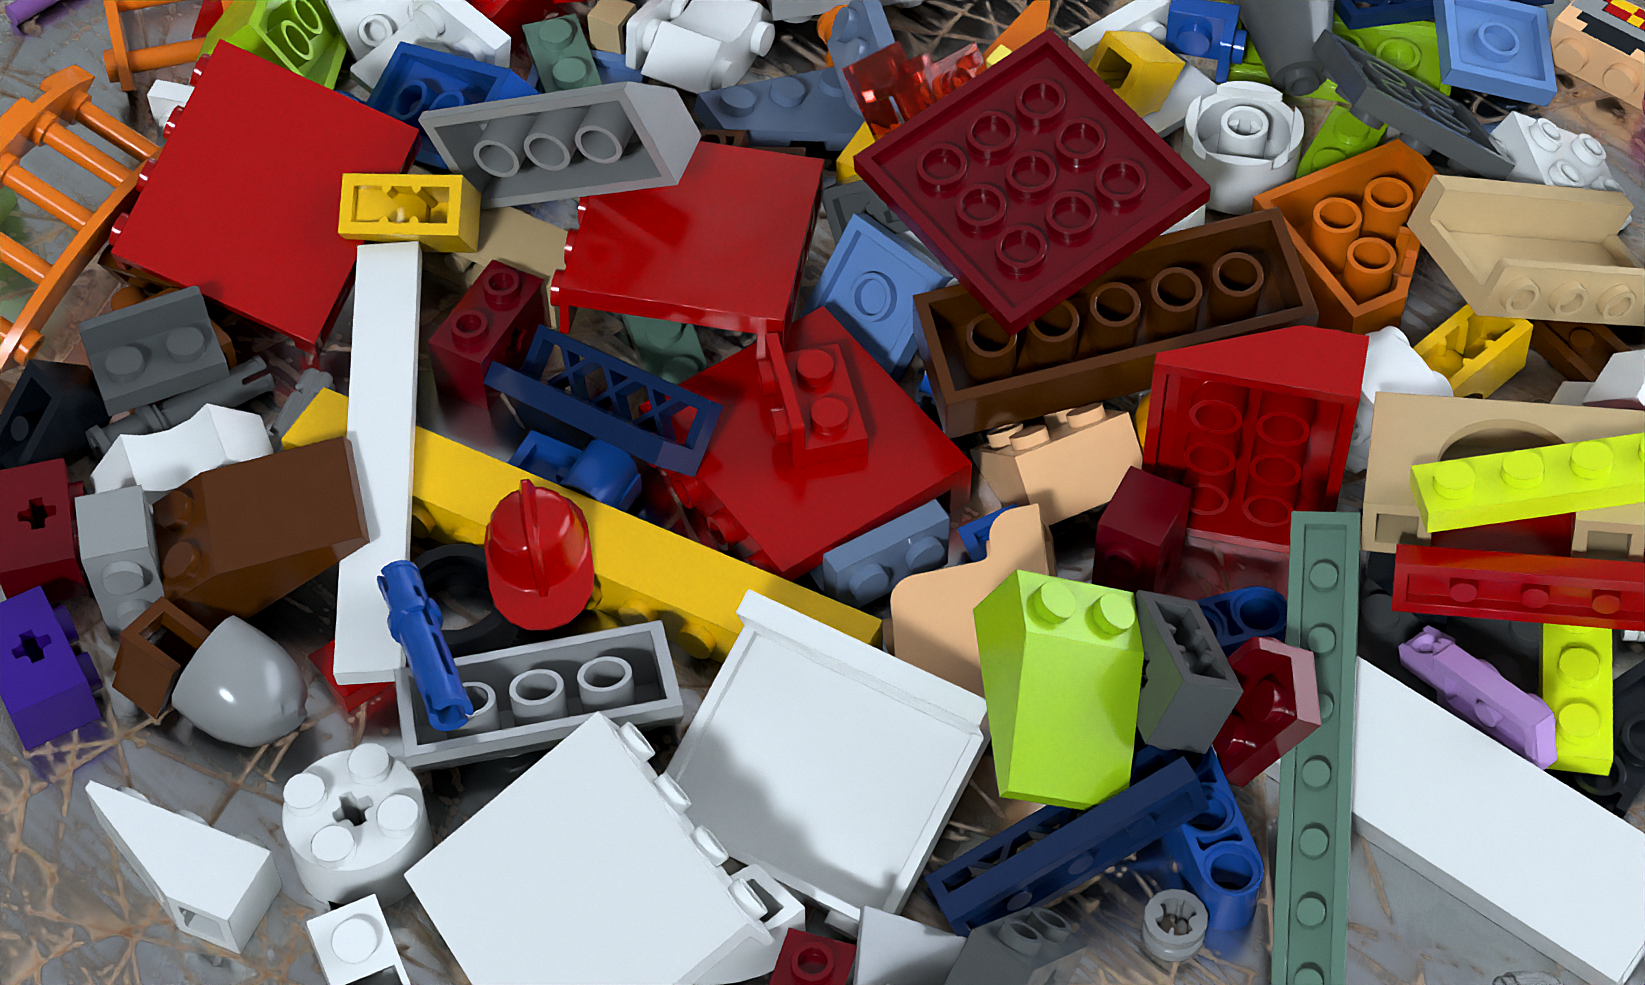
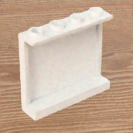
[665,589,991,942]
[403,711,775,985]

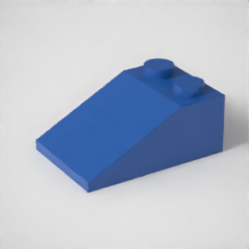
[365,41,540,175]

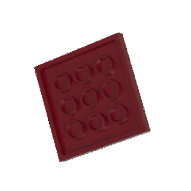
[853,28,1211,337]

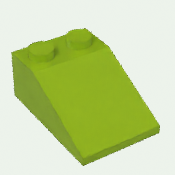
[196,0,348,90]
[973,569,1144,811]

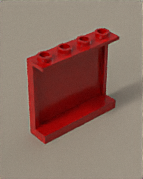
[108,39,421,357]
[550,141,824,359]
[638,306,972,582]
[1392,513,1645,632]

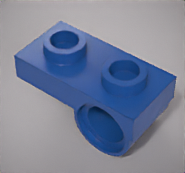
[507,430,642,513]

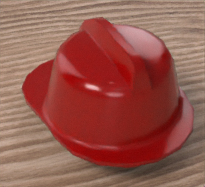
[484,479,594,630]

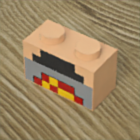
[1550,0,1645,111]

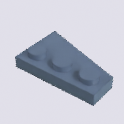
[694,67,893,151]

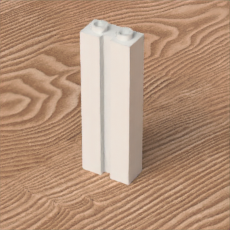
[1263,656,1645,985]

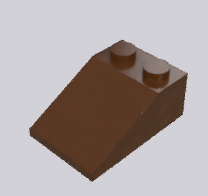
[152,436,370,632]

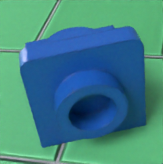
[1165,0,1248,83]

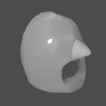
[172,615,308,748]

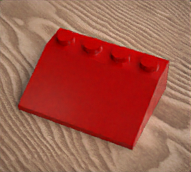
[1141,325,1370,554]

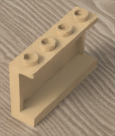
[1407,174,1645,327]

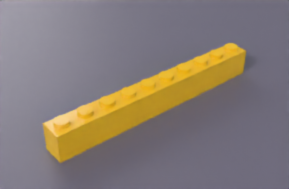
[281,387,883,664]

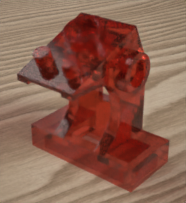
[841,41,987,142]

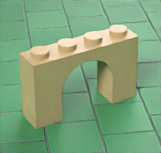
[1361,391,1645,563]

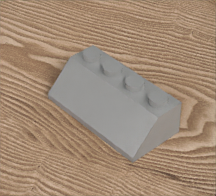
[418,81,702,210]
[394,620,684,774]

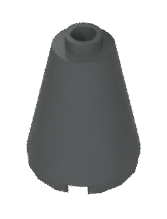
[1232,0,1334,96]

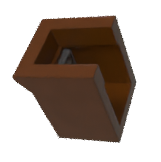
[112,596,212,720]

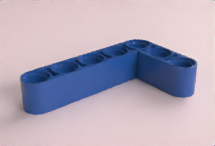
[1134,586,1287,931]

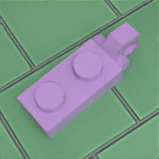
[1399,625,1557,770]

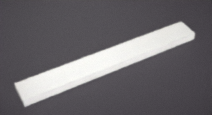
[333,241,422,685]

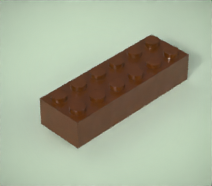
[913,206,1319,439]

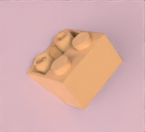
[969,403,1143,526]

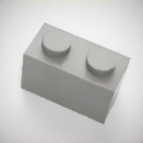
[75,484,164,637]

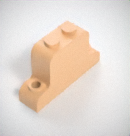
[882,503,1058,699]

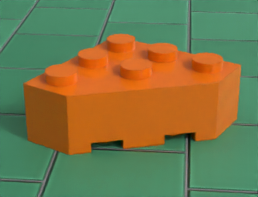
[1251,138,1439,335]

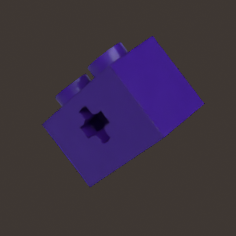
[0,586,104,751]

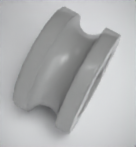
[1142,889,1208,962]

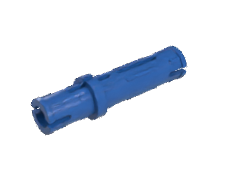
[377,560,474,731]

